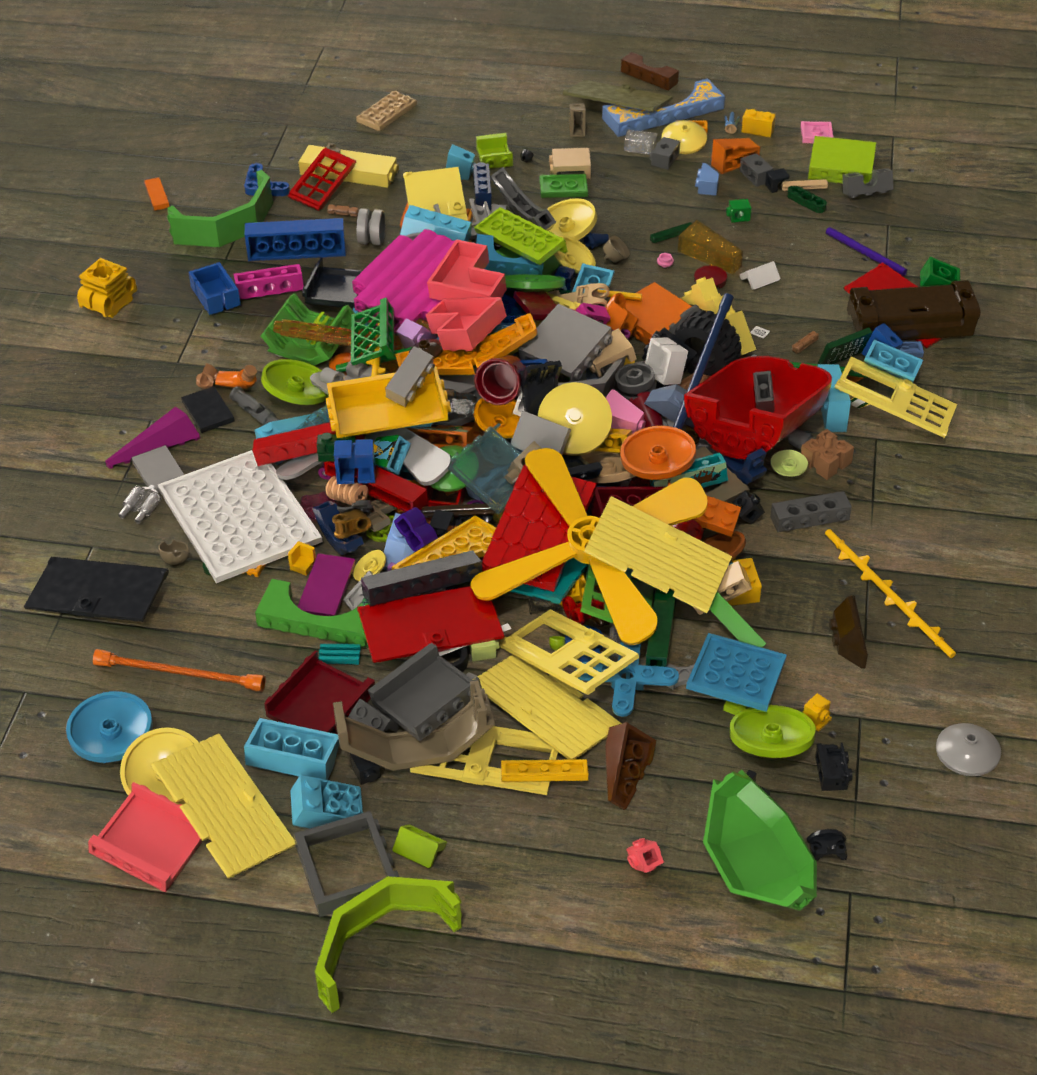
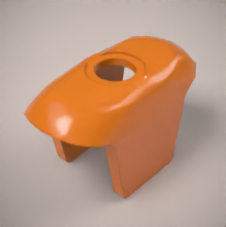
[606,293,639,336]

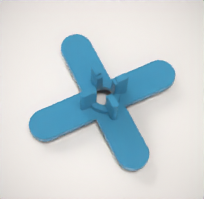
[575,641,679,717]

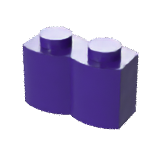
[394,507,438,552]

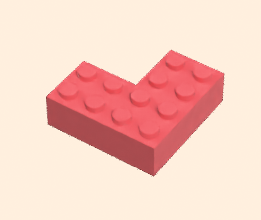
[427,239,507,301]
[425,297,507,351]

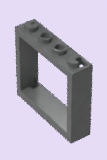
[294,811,399,917]

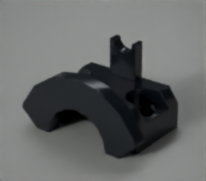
[807,829,847,861]

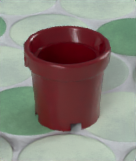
[474,355,526,405]

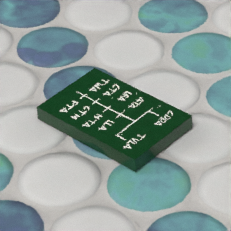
[818,328,872,365]

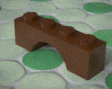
[621,52,679,91]

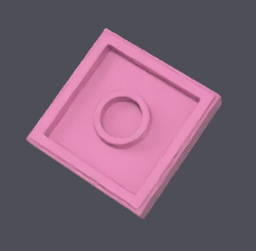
[801,122,833,143]

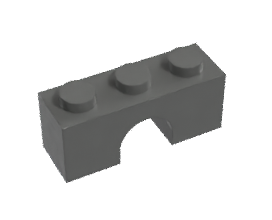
[842,168,893,198]

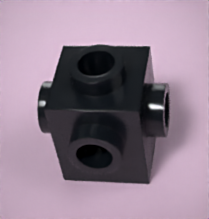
[732,490,765,524]

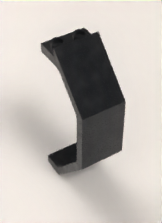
[520,360,603,480]

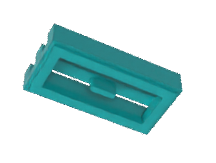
[318,644,361,664]

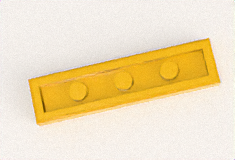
[501,759,588,782]

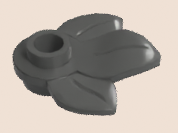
[337,500,373,513]

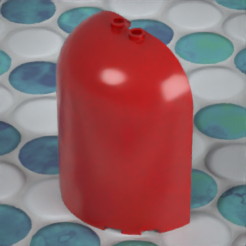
[684,356,832,459]

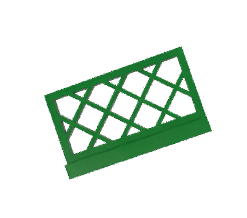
[351,297,394,366]

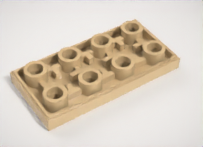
[356,91,417,131]

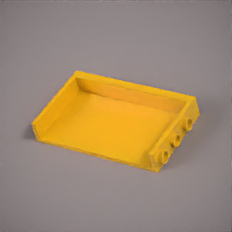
[326,366,451,438]

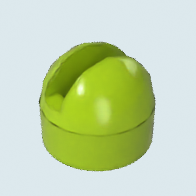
[549,636,565,651]

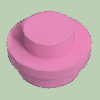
[657,253,674,268]

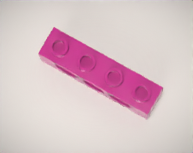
[233,264,304,299]

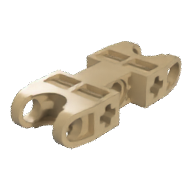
[548,283,610,307]

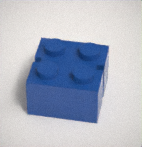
[334,439,376,484]

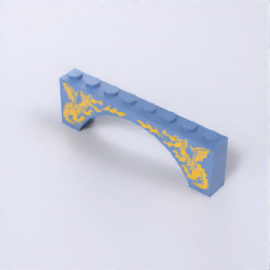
[602,79,725,137]

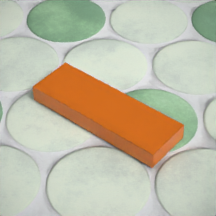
[144,177,170,210]

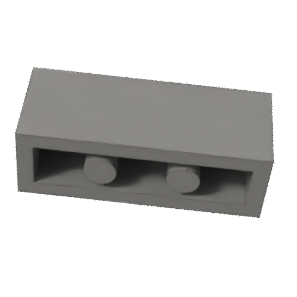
[385,346,435,407]

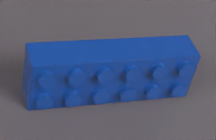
[245,218,346,261]

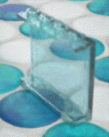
[448,423,521,514]

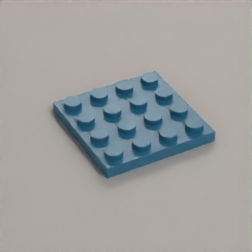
[686,633,787,712]

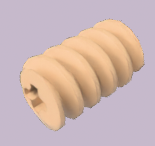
[326,476,369,505]

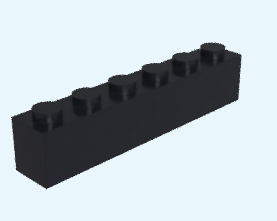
[361,550,482,606]

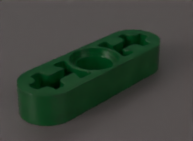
[787,186,827,213]

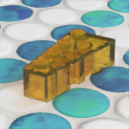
[678,220,743,275]

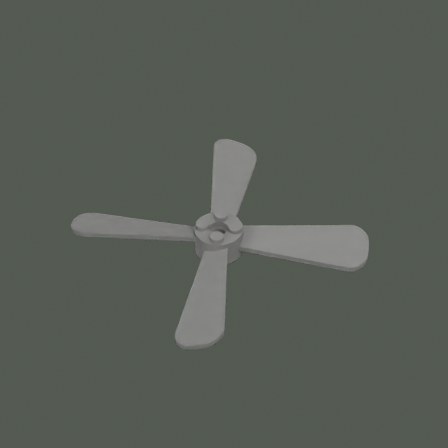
[276,367,476,485]

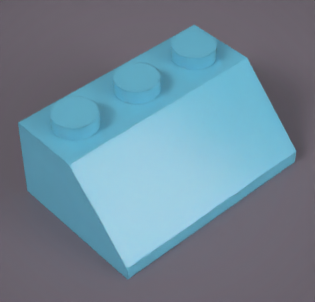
[864,340,923,383]

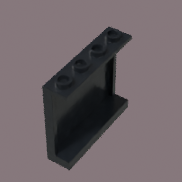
[302,258,363,308]

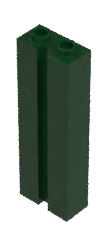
[646,588,677,667]

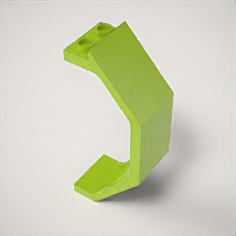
[315,876,462,1013]

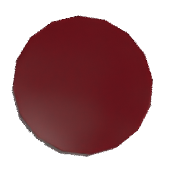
[694,265,727,289]

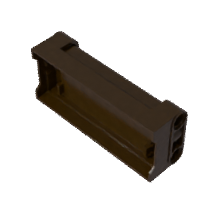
[847,280,981,341]

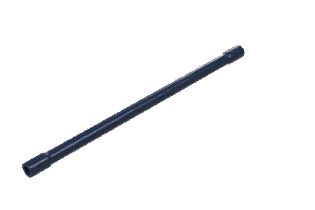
[673,293,734,430]

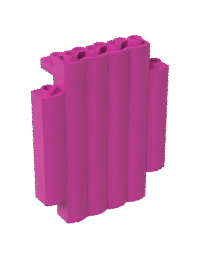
[352,229,455,335]

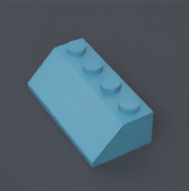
[400,205,472,242]
[244,718,339,780]

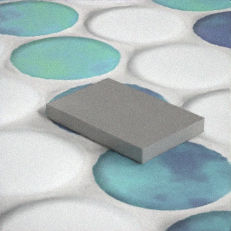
[510,411,571,455]
[131,445,184,494]

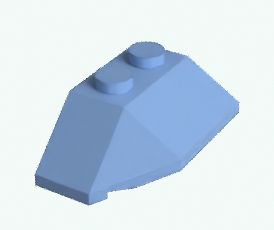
[383,513,415,570]

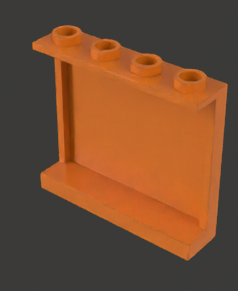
[625,282,692,345]

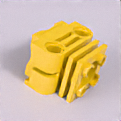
[77,258,137,318]

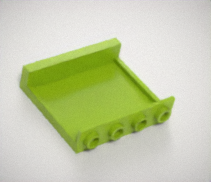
[808,136,876,184]

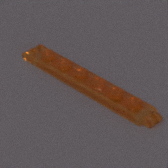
[273,319,402,351]

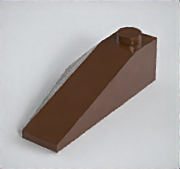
[605,722,657,810]

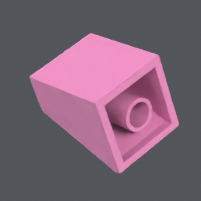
[606,389,646,433]

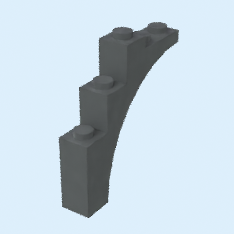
[490,167,556,231]

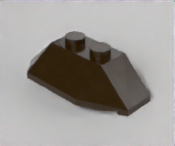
[829,595,868,669]

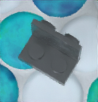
[348,699,400,732]

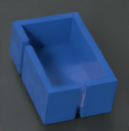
[189,262,241,315]

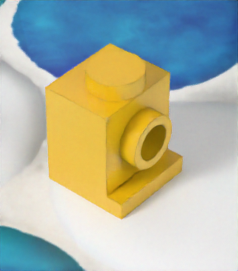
[803,693,832,732]

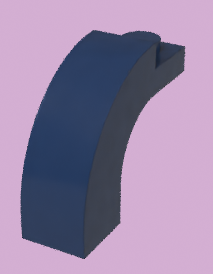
[723,448,767,485]
[312,501,364,555]

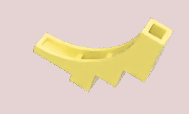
[680,277,756,356]

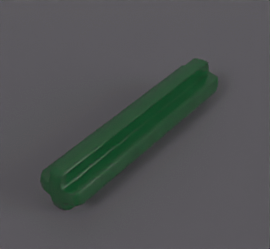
[650,222,694,243]

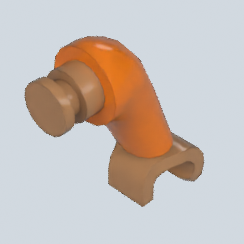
[196,363,257,389]

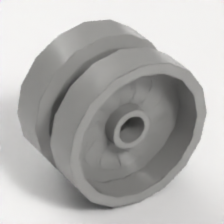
[356,208,386,246]

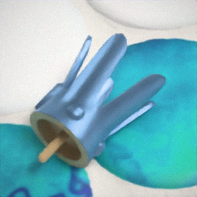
[724,112,740,134]

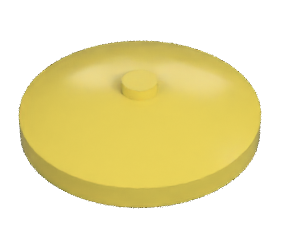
[547,199,597,240]
[538,382,612,456]
[120,728,199,805]

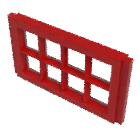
[288,147,357,211]

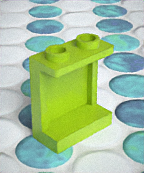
[476,133,513,169]

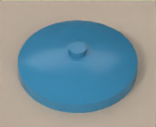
[66,691,153,763]

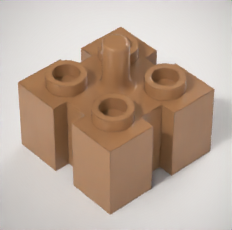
[801,429,854,480]

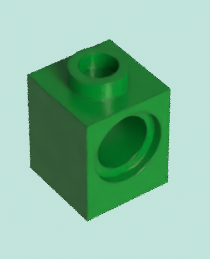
[726,199,751,223]

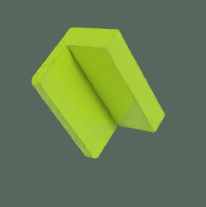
[392,824,447,868]

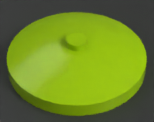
[261,359,329,405]
[730,705,816,758]

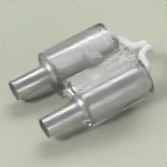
[119,485,162,524]

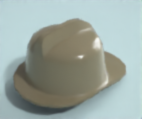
[603,236,630,263]

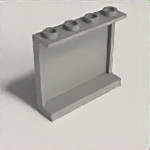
[518,304,613,382]

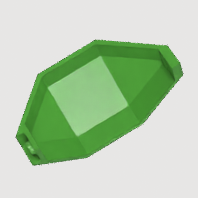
[703,769,817,910]

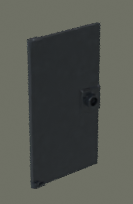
[24,556,169,622]

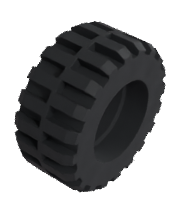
[673,310,742,376]

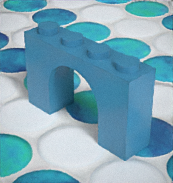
[476,234,544,275]

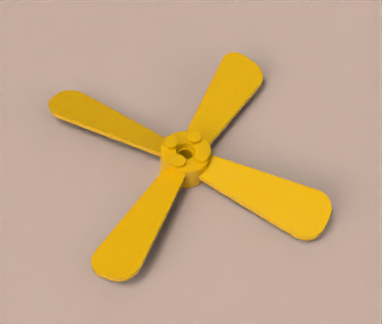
[471,448,708,646]

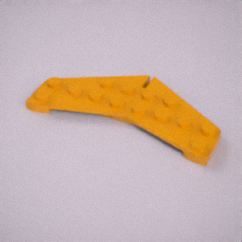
[395,313,538,375]

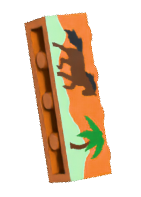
[407,425,473,448]

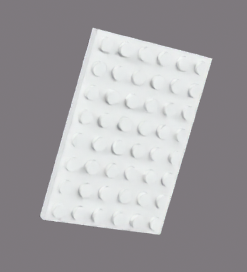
[158,450,323,583]

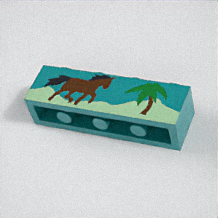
[650,453,728,488]

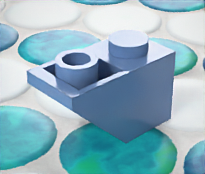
[695,163,719,196]

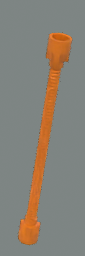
[93,649,266,692]

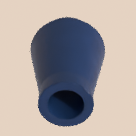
[584,233,609,249]

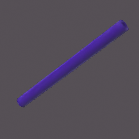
[826,227,908,276]

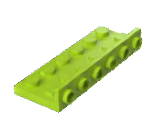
[474,207,568,265]

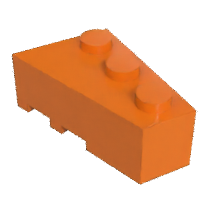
[711,138,760,174]

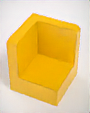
[288,541,316,576]

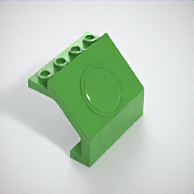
[261,293,355,366]

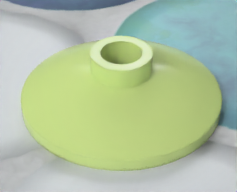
[771,450,808,477]

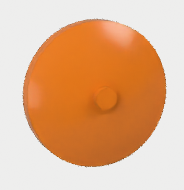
[620,426,696,480]

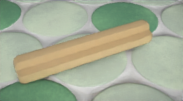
[782,179,828,191]

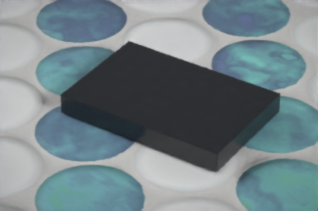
[181,386,235,433]

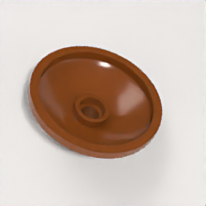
[702,531,746,563]

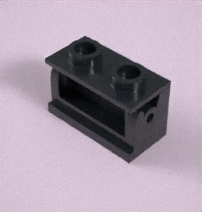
[815,743,852,791]

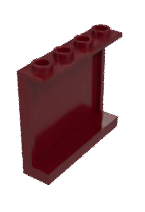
[264,650,375,734]

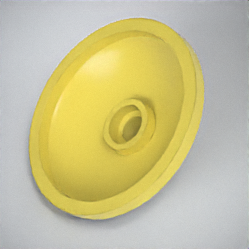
[662,120,707,154]
[554,235,596,274]

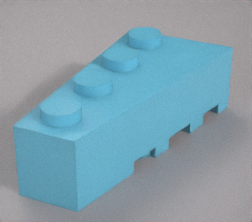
[818,364,851,432]

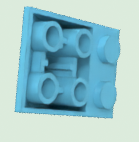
[290,775,363,829]

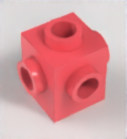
[626,838,664,873]

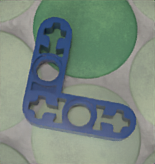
[244,163,290,196]

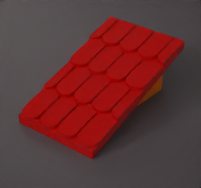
[482,465,596,592]

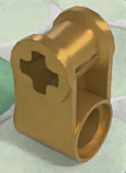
[332,509,371,539]

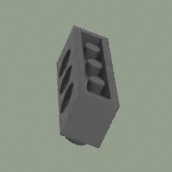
[770,491,852,532]

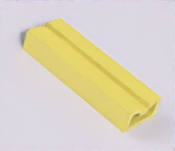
[299,145,399,188]

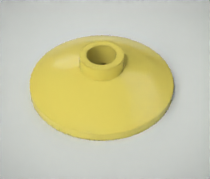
[353,550,386,582]

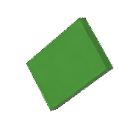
[540,174,588,198]

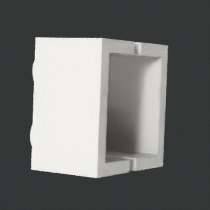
[645,337,688,385]

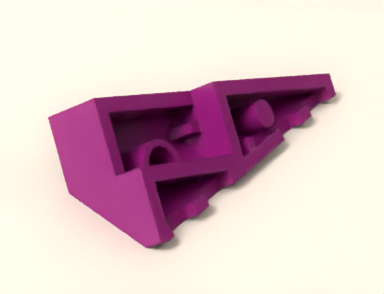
[105,406,200,469]

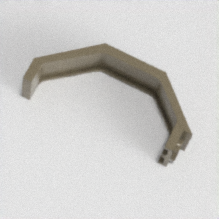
[333,680,495,771]

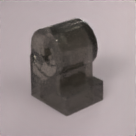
[528,596,560,615]

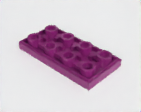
[297,553,356,616]

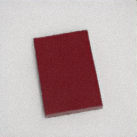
[513,292,557,320]

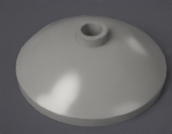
[936,723,1001,776]

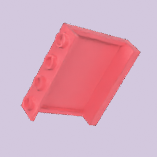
[88,782,202,893]

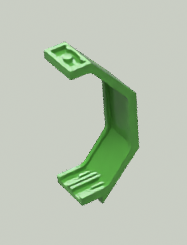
[167,170,273,247]

